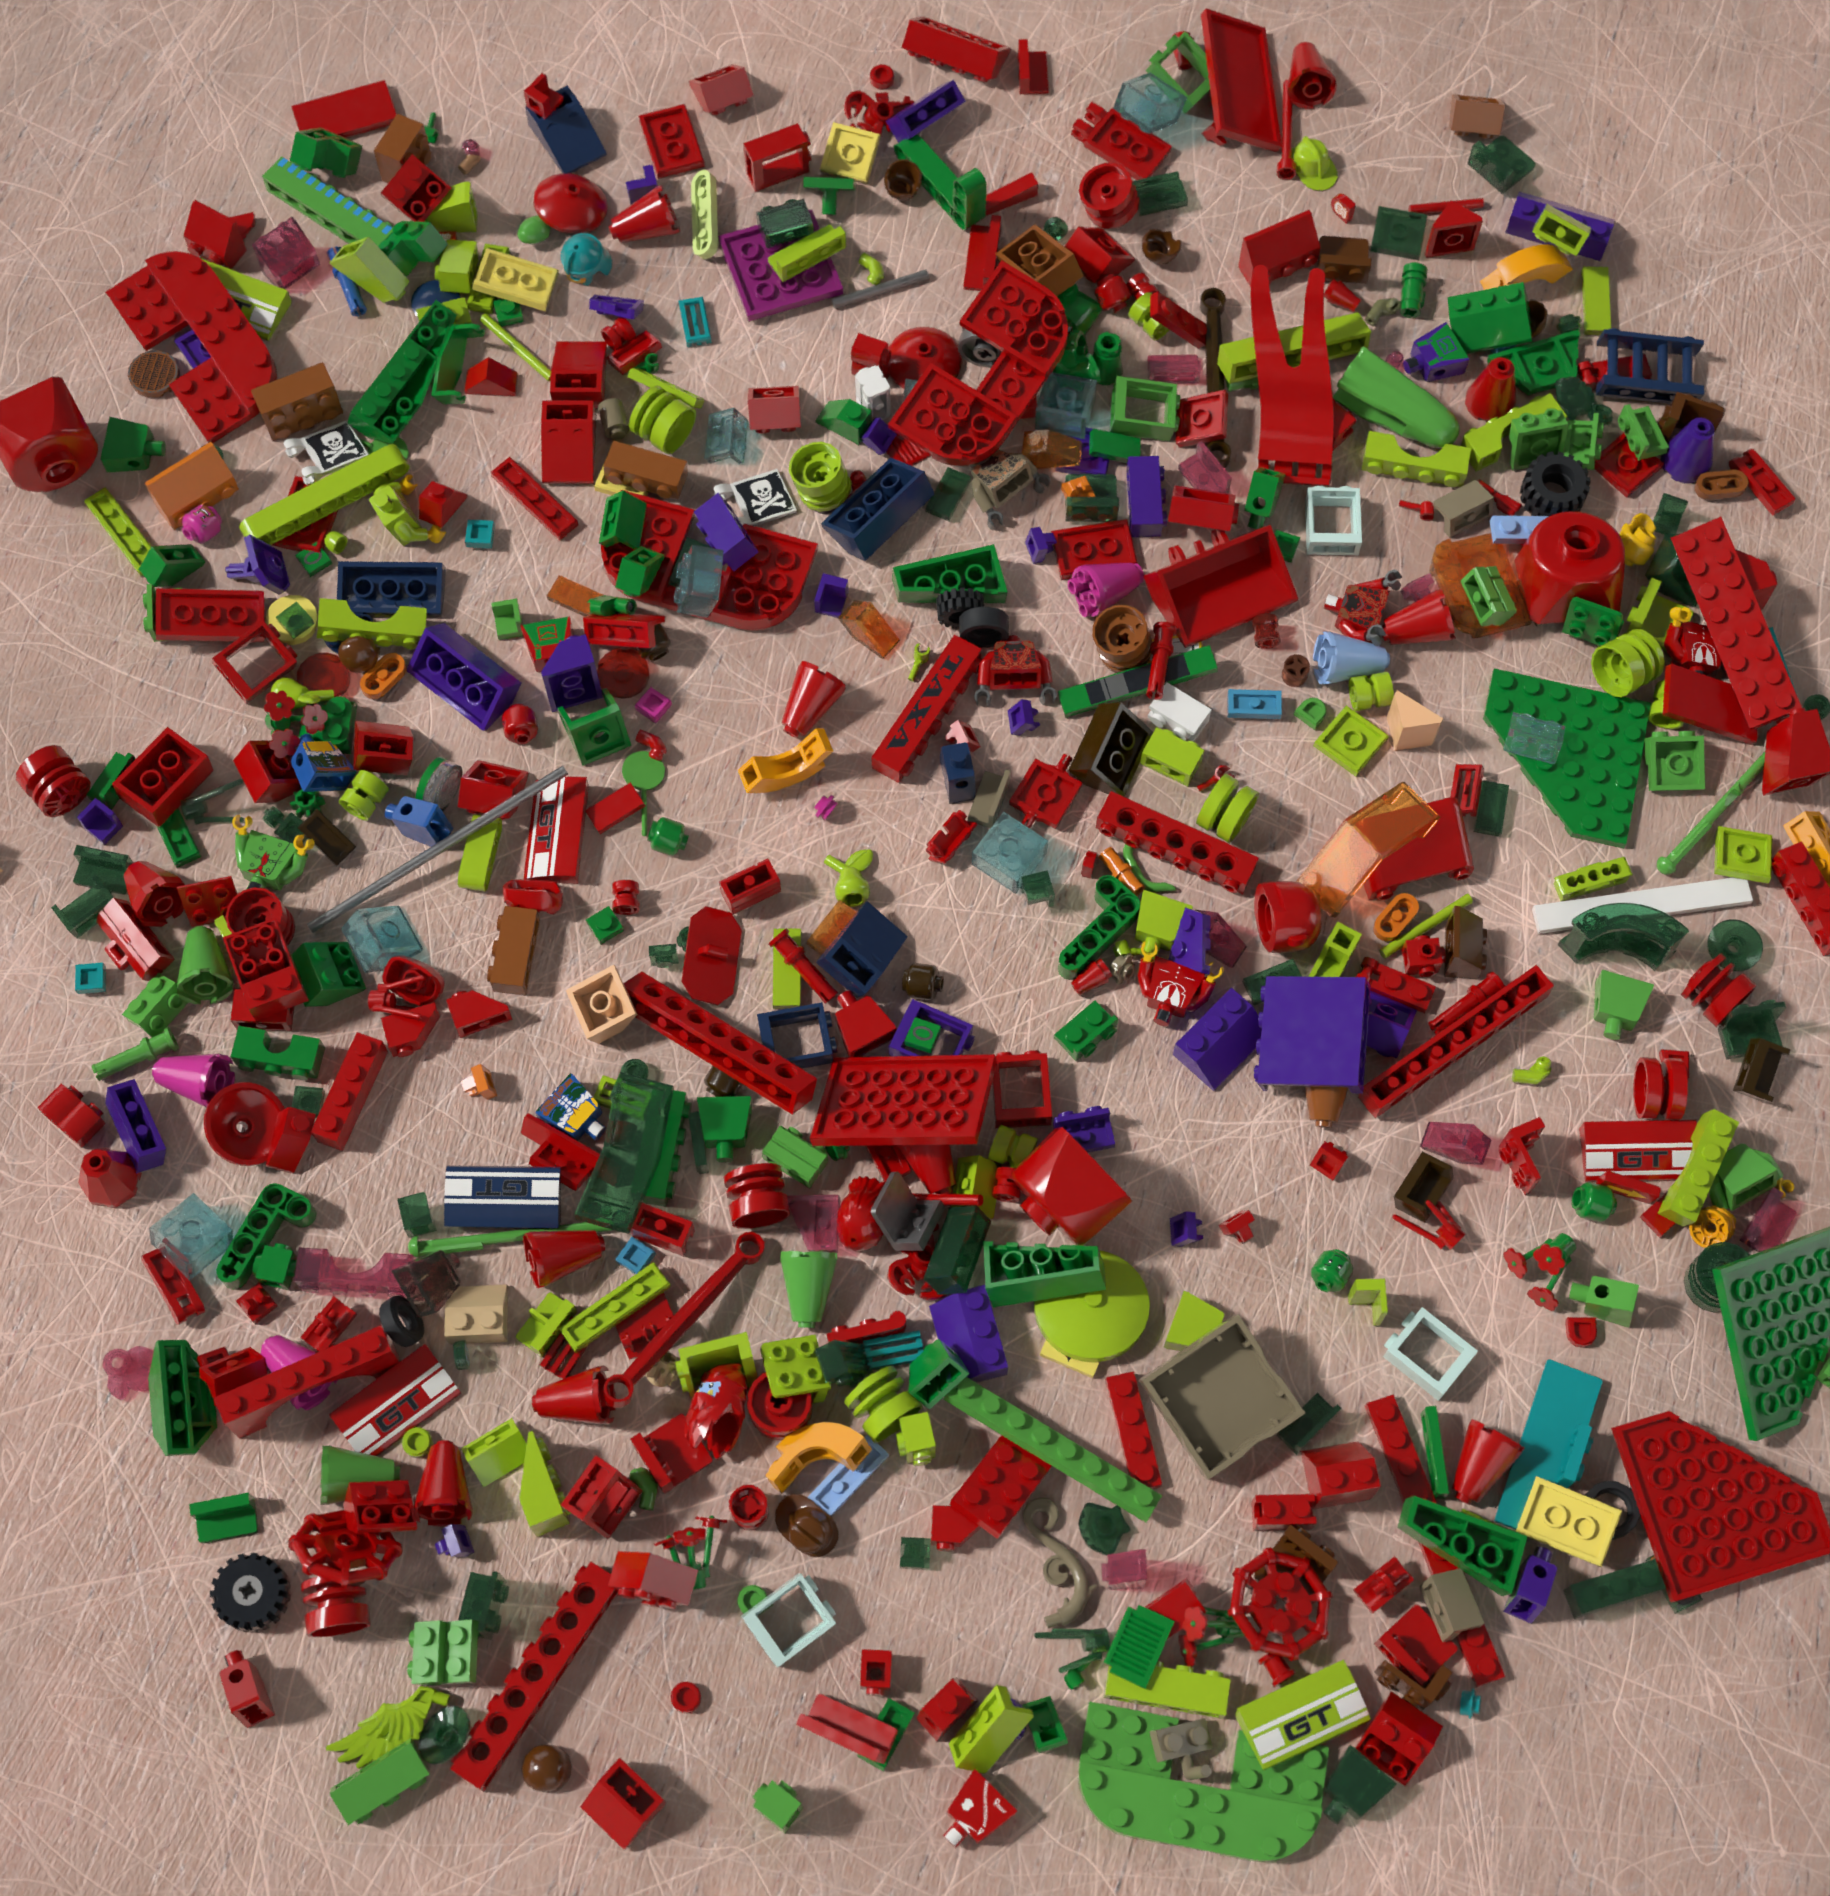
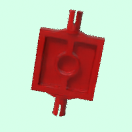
[1009,754,1082,833]

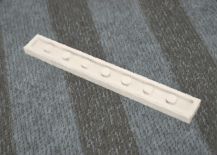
[1532,878,1753,934]

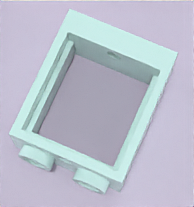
[1305,486,1362,556]
[1383,1307,1478,1401]
[741,1573,836,1668]

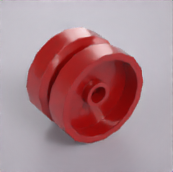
[1079,163,1140,229]
[1633,1057,1688,1120]
[747,1372,812,1440]

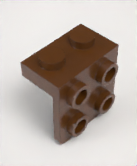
[1318,236,1372,284]
[1657,392,1726,442]
[1254,1525,1339,1603]
[1374,1660,1453,1710]

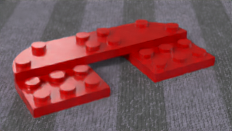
[105,251,277,443]
[888,260,1068,466]
[601,490,818,630]

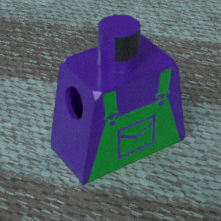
[1403,322,1469,382]
[1503,1547,1557,1624]

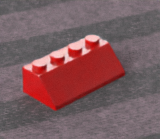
[901,16,1011,82]

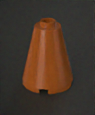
[1304,1086,1348,1128]

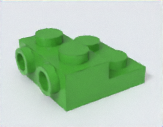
[1509,408,1568,471]
[1645,731,1705,791]
[407,1620,479,1686]

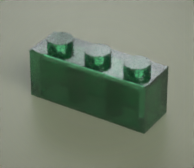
[923,1206,992,1295]
[1563,1559,1666,1619]

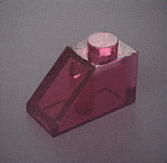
[1195,909,1247,968]
[1420,1122,1492,1165]
[1101,1549,1147,1590]

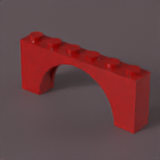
[214,1325,401,1439]

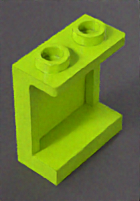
[675,1332,758,1401]

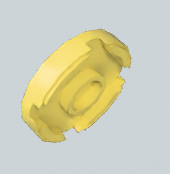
[265,595,318,645]

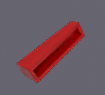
[986,172,1039,216]

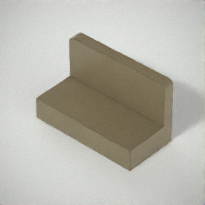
[1433,480,1494,538]
[968,769,1011,829]
[1419,1569,1484,1642]

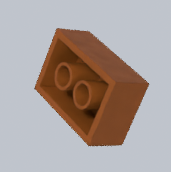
[996,224,1083,296]
[251,362,344,441]

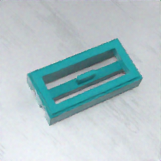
[678,296,712,347]
[863,1330,923,1371]

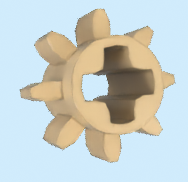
[646,1352,679,1387]

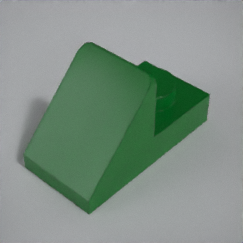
[1022,1696,1068,1753]

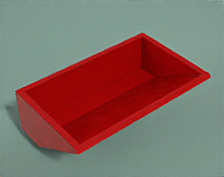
[1143,524,1298,648]

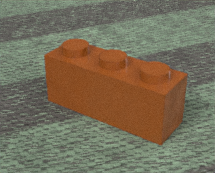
[603,441,688,500]
[487,906,540,996]

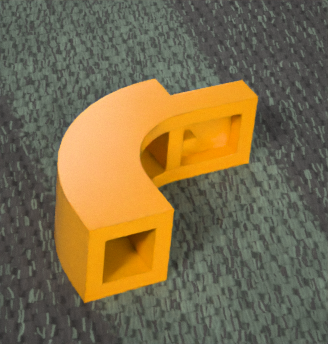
[1480,244,1573,290]
[738,728,833,793]
[765,1422,872,1494]

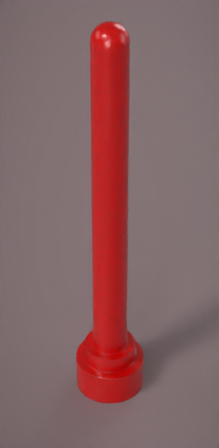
[1277,79,1297,180]

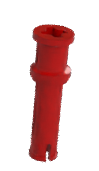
[1146,621,1177,700]
[769,928,838,1004]
[1428,971,1505,1035]

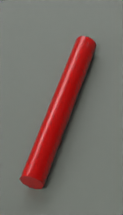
[1409,198,1484,215]
[913,1193,984,1206]

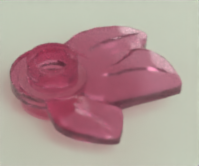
[103,1346,154,1401]

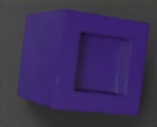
[626,164,657,205]
[814,573,849,618]
[77,798,123,845]

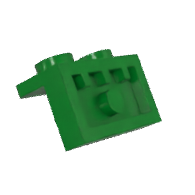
[1054,1000,1118,1061]

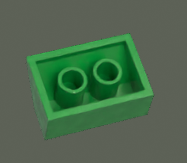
[1447,282,1532,354]

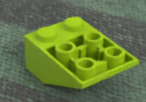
[519,1431,572,1537]

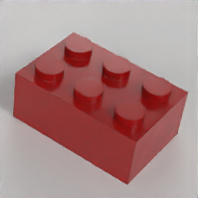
[112,727,214,827]

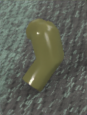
[1365,298,1401,326]

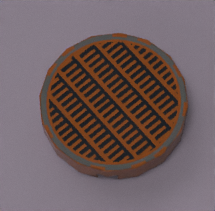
[128,350,180,398]

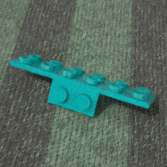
[1494,1359,1603,1530]

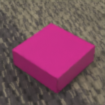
[634,687,672,724]

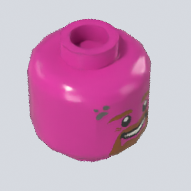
[182,505,222,544]

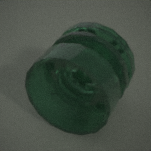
[1684,1242,1750,1313]

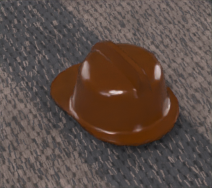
[775,1494,839,1557]

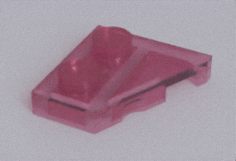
[787,1195,841,1253]

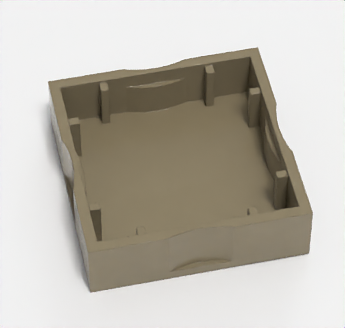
[1139,1314,1305,1480]

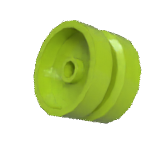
[1196,774,1260,844]

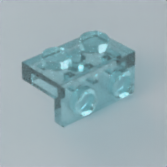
[704,408,749,464]
[1503,712,1565,764]

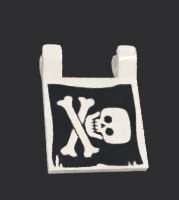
[284,420,369,486]
[714,469,797,526]

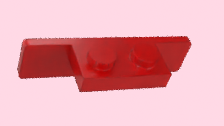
[521,1113,622,1191]

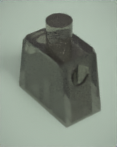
[392,1250,460,1318]

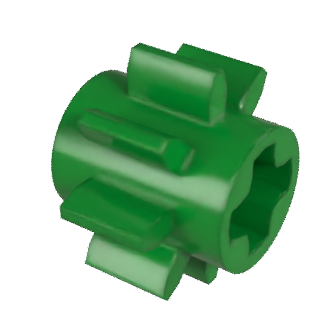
[290,789,326,819]

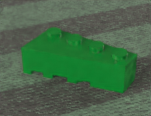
[892,544,1008,603]
[983,1241,1106,1308]
[1397,1496,1528,1596]

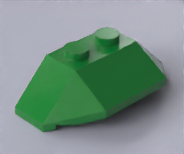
[148,1340,217,1456]

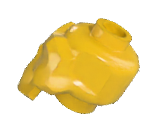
[1619,513,1656,567]

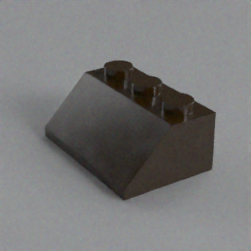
[1068,702,1153,797]

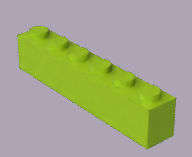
[1217,312,1371,384]

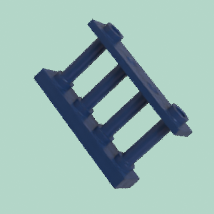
[1596,328,1704,404]

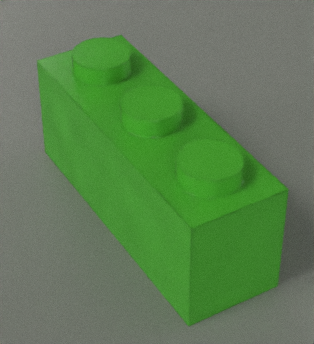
[329,1738,429,1825]

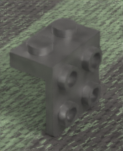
[871,1172,945,1251]

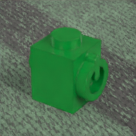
[253,1243,300,1291]

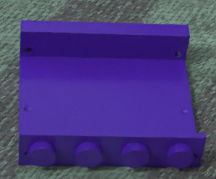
[1254,976,1371,1094]

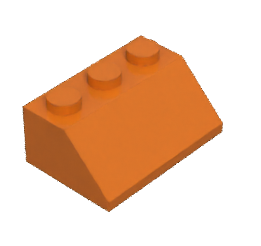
[145,442,239,530]

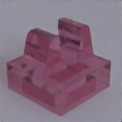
[1400,573,1434,602]

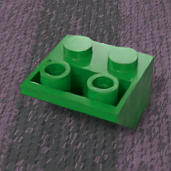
[291,942,367,1007]

